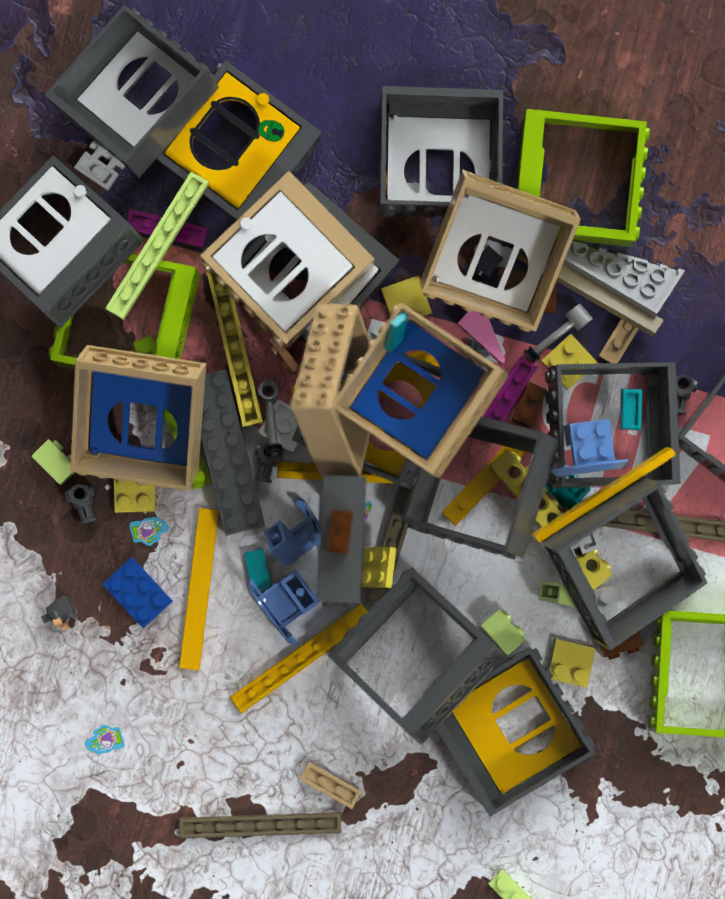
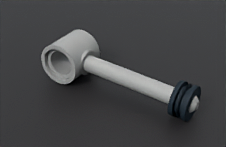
[524,303,593,363]
[258,381,283,456]

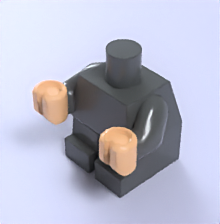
[41,595,78,631]

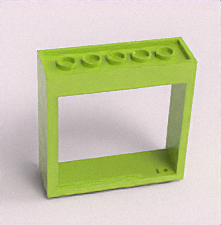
[514,109,650,247]
[49,254,201,373]
[648,610,725,737]

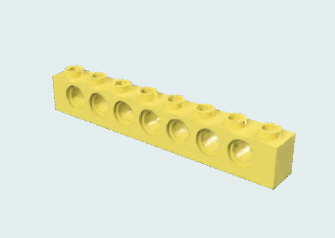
[207,267,263,428]
[490,450,613,590]

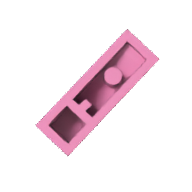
[457,310,505,365]

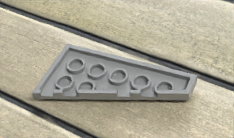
[563,241,685,317]

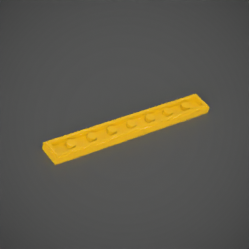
[531,447,676,542]
[179,508,219,670]
[229,603,367,714]

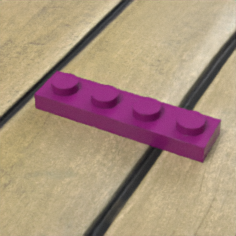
[127,209,208,249]
[484,357,537,422]

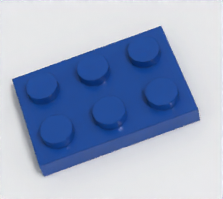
[102,557,173,629]

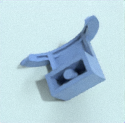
[550,419,629,477]
[265,496,321,568]
[248,569,320,645]

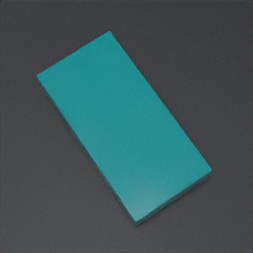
[385,312,409,353]
[619,388,642,431]
[244,549,272,591]

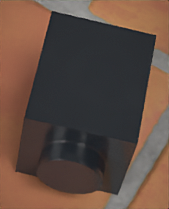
[474,245,503,278]

